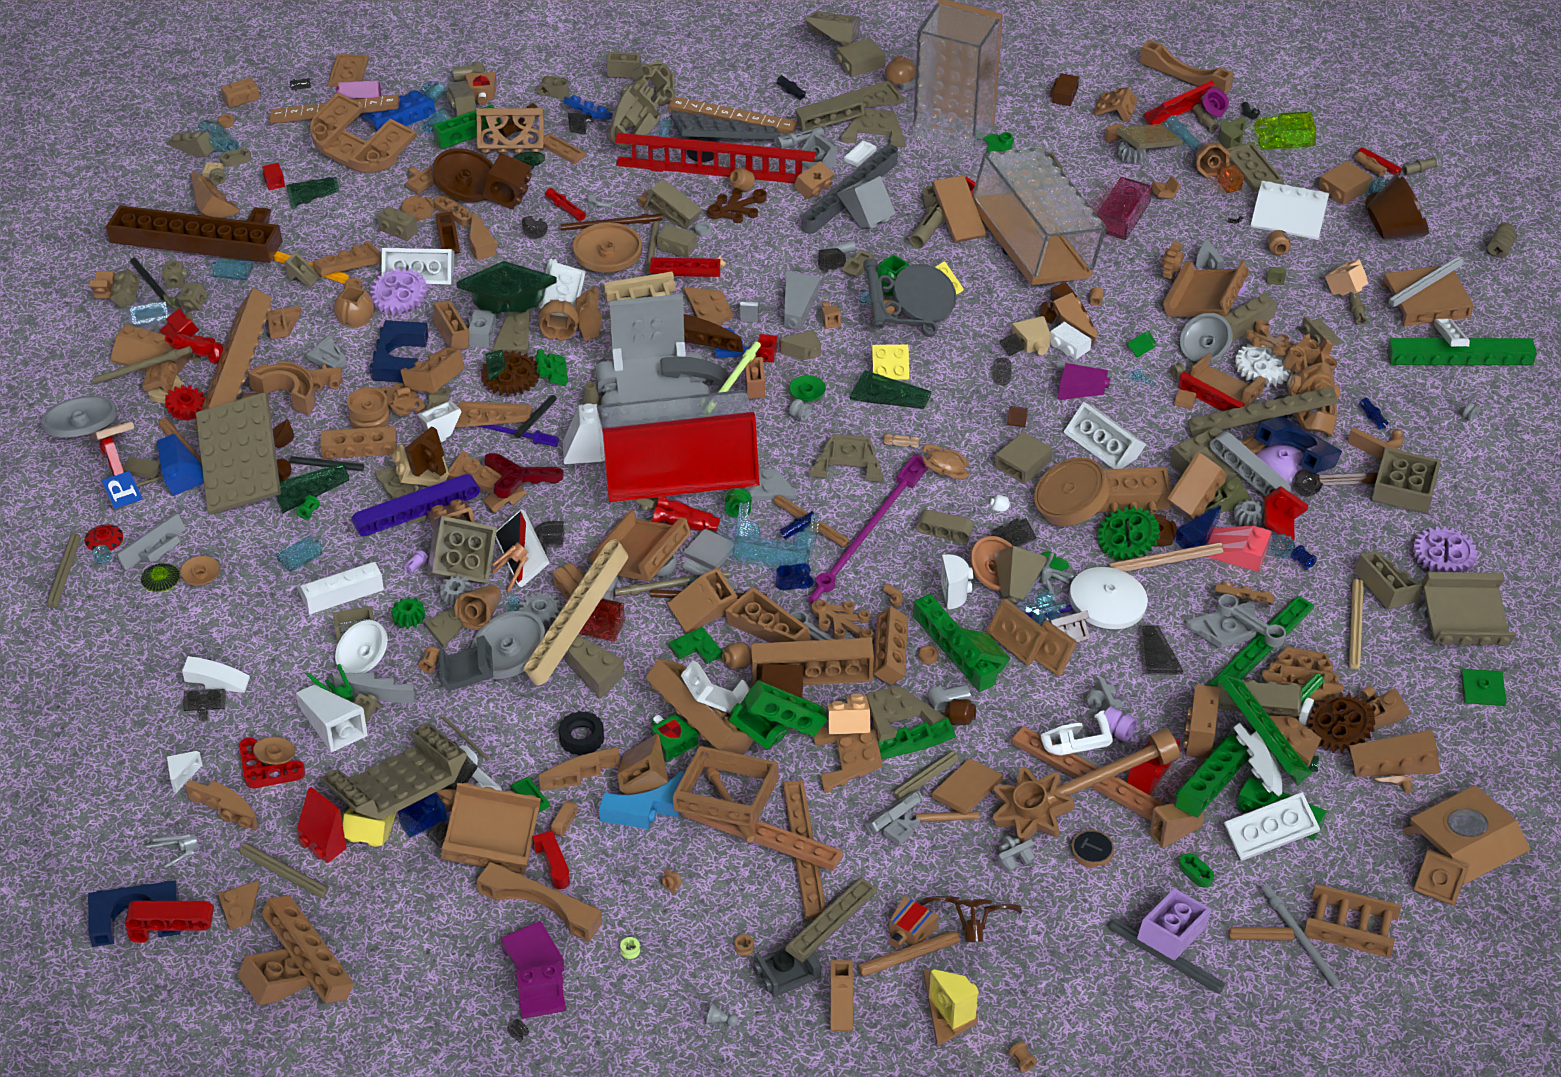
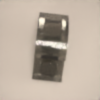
[534,521,565,556]

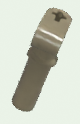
[909,186,945,249]

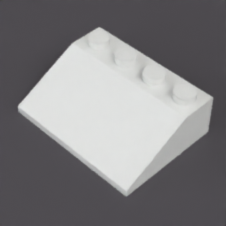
[1251,181,1329,240]

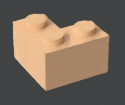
[1325,259,1368,296]
[827,693,870,734]

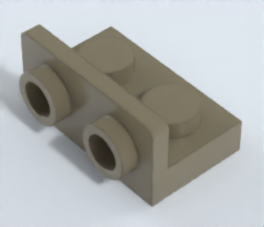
[1301,316,1340,346]

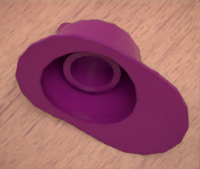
[1202,88,1229,117]

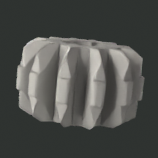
[1118,140,1146,164]
[1233,499,1264,527]
[439,574,473,608]

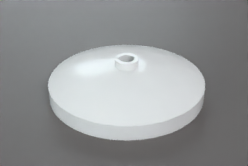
[1069,567,1148,629]

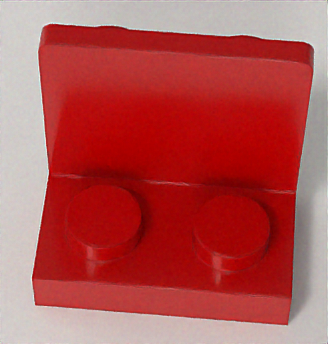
[1264,486,1308,542]

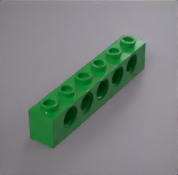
[913,594,997,692]
[1175,733,1250,818]

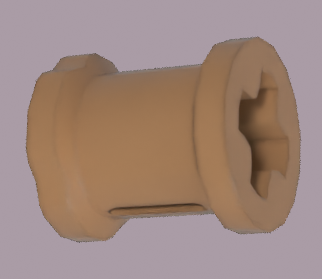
[418,646,440,673]
[1008,1042,1037,1072]

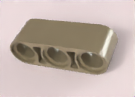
[916,509,974,543]

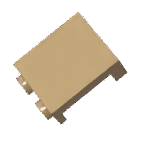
[392,444,449,486]

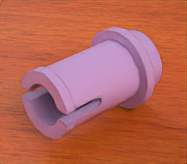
[403,550,428,574]

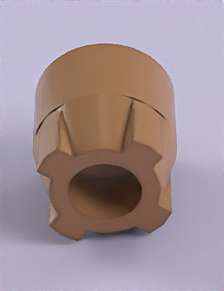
[1089,287,1104,306]

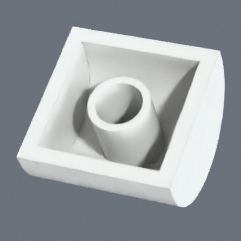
[940,554,973,609]

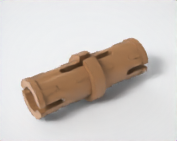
[1355,152,1387,177]

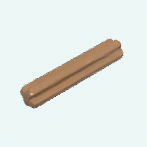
[1229,927,1294,941]

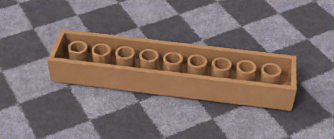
[194,288,272,431]

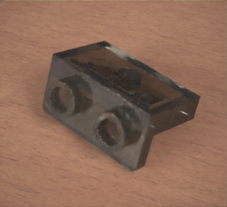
[991,518,1037,547]

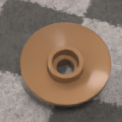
[180,556,220,586]
[253,737,295,765]

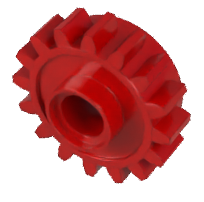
[165,385,205,421]

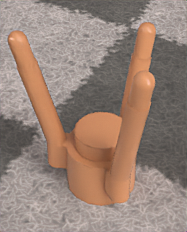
[492,542,529,592]

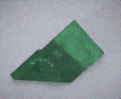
[485,350,506,381]

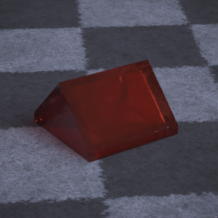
[578,598,625,642]

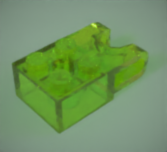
[1254,111,1317,149]

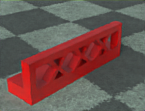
[650,257,721,277]
[1178,372,1244,412]

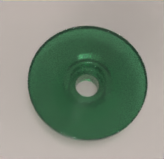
[513,152,545,169]

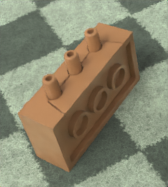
[1098,467,1172,514]

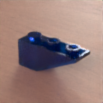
[1175,505,1221,549]

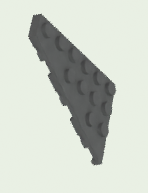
[671,110,780,139]

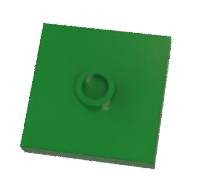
[1461,669,1506,706]

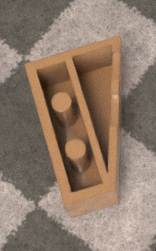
[401,347,465,393]

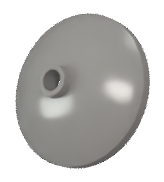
[1180,313,1233,363]

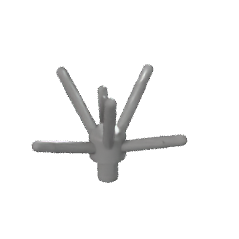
[1027,553,1074,602]

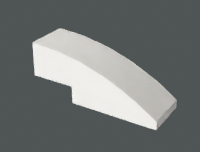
[182,656,250,693]

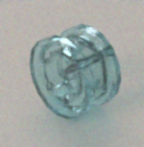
[92,545,112,564]

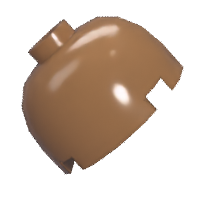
[885,56,918,84]

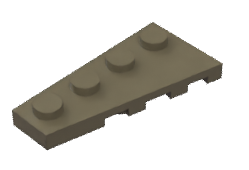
[492,302,530,355]
[375,466,427,523]

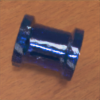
[1291,545,1317,570]

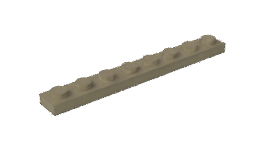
[1188,387,1338,436]

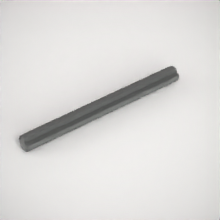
[1109,919,1225,994]

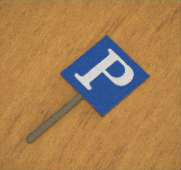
[101,471,164,509]

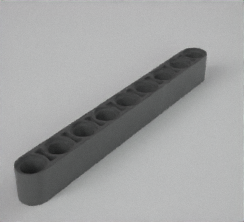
[802,145,898,234]

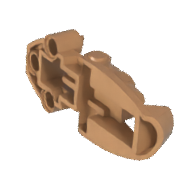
[1282,333,1341,437]

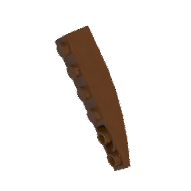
[684,314,743,352]

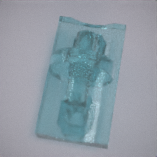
[1026,590,1066,624]

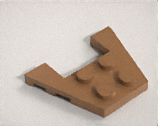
[814,727,883,793]

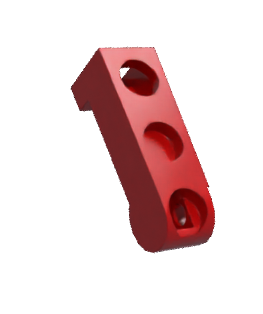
[532,830,570,890]

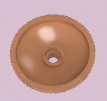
[970,536,1012,591]

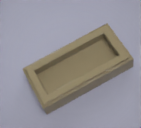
[122,458,161,479]

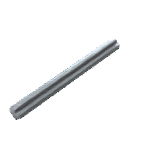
[1388,256,1464,307]

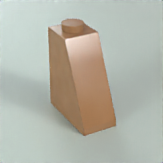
[1149,803,1204,848]

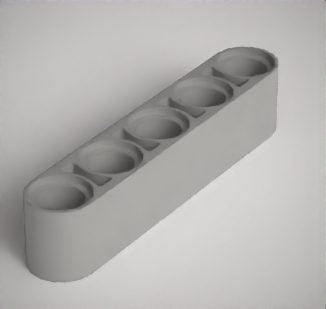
[1210,431,1291,496]

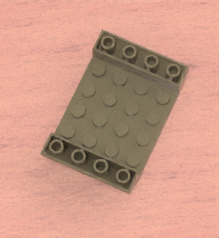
[320,724,467,820]

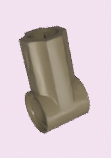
[453,62,485,81]

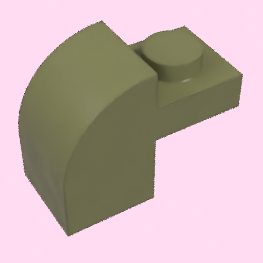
[1218,116,1246,148]

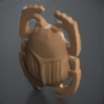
[380,383,425,416]
[922,444,970,480]

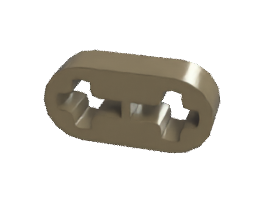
[219,148,251,167]

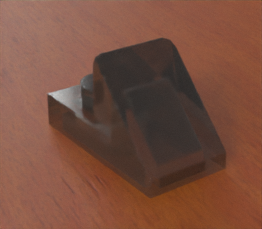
[568,113,592,135]

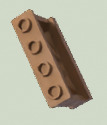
[477,108,544,153]

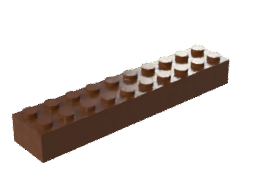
[106,205,283,263]

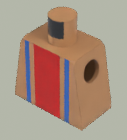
[889,896,939,949]

